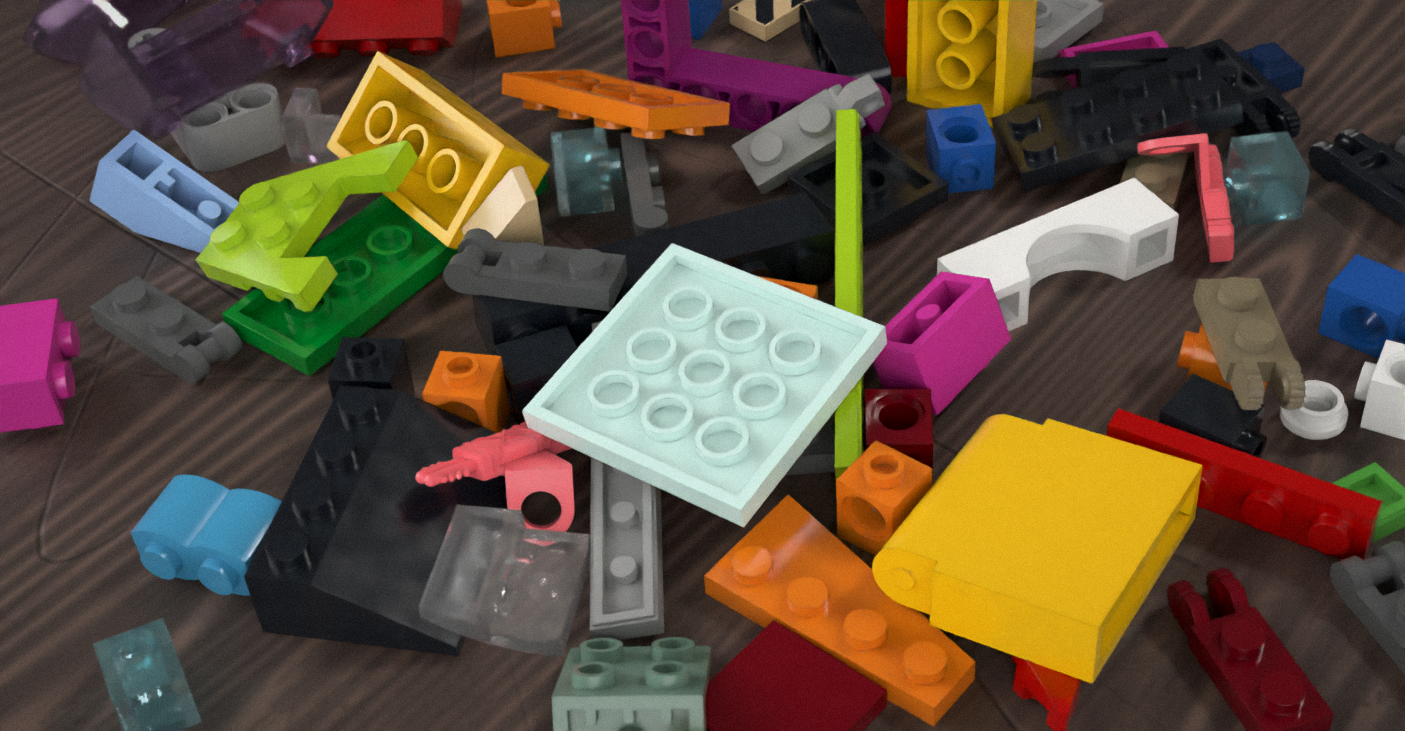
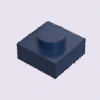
[1237,42,1305,93]

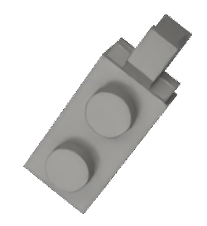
[731,74,885,195]

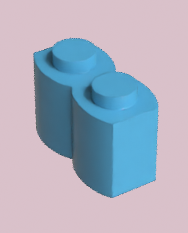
[130,474,282,596]

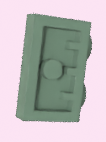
[552,637,712,731]

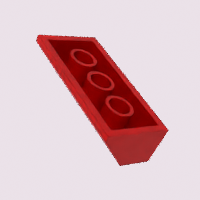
[242,0,463,59]

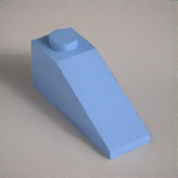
[89,130,240,253]

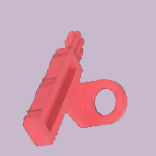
[1137,133,1234,263]
[415,422,575,541]

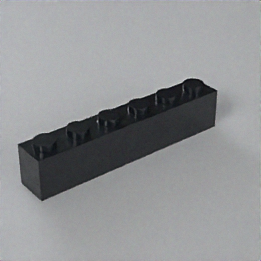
[472,193,834,355]

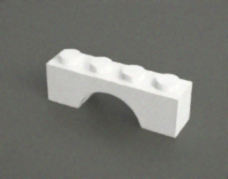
[937,178,1179,331]

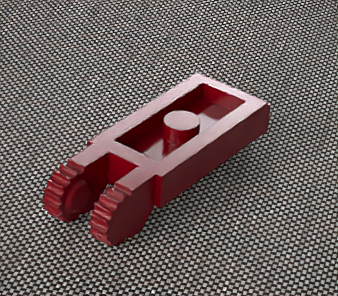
[1166,567,1334,731]

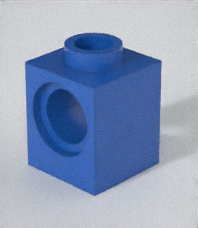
[925,104,996,194]
[1318,254,1405,359]

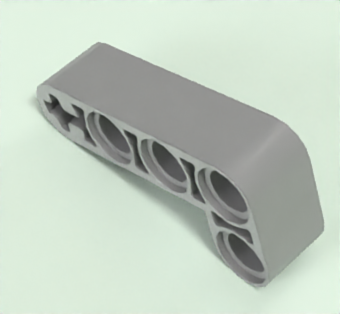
[128,28,289,172]

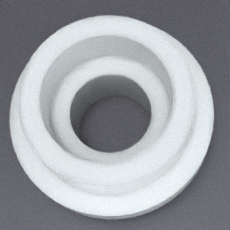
[1280,380,1348,440]

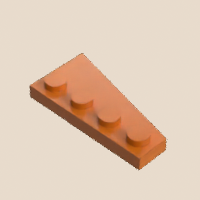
[704,494,976,727]

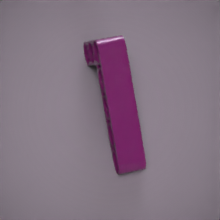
[621,0,892,138]

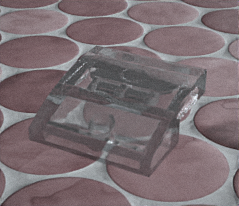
[418,505,590,658]

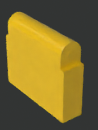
[872,414,1203,684]

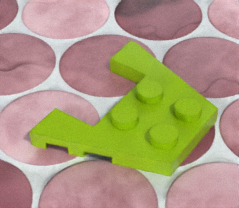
[196,140,418,312]

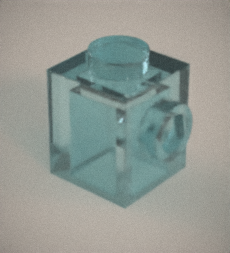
[550,127,622,217]
[1223,131,1310,225]
[93,618,201,731]

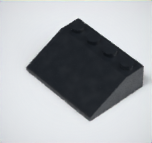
[244,385,510,656]

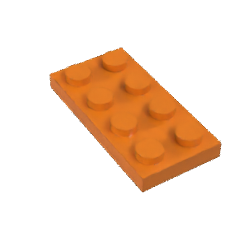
[502,69,730,139]

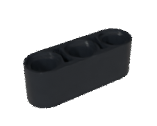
[799,0,892,95]

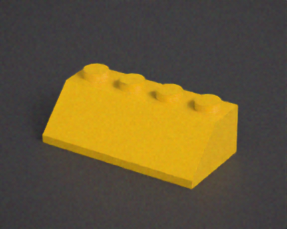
[907,0,1037,127]
[326,51,550,250]

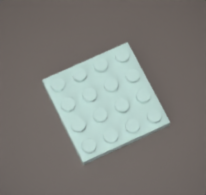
[522,243,887,527]

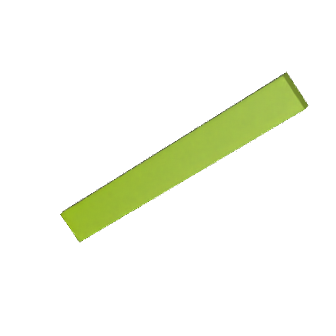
[835,109,864,479]

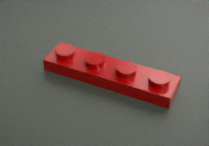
[1106,408,1382,560]

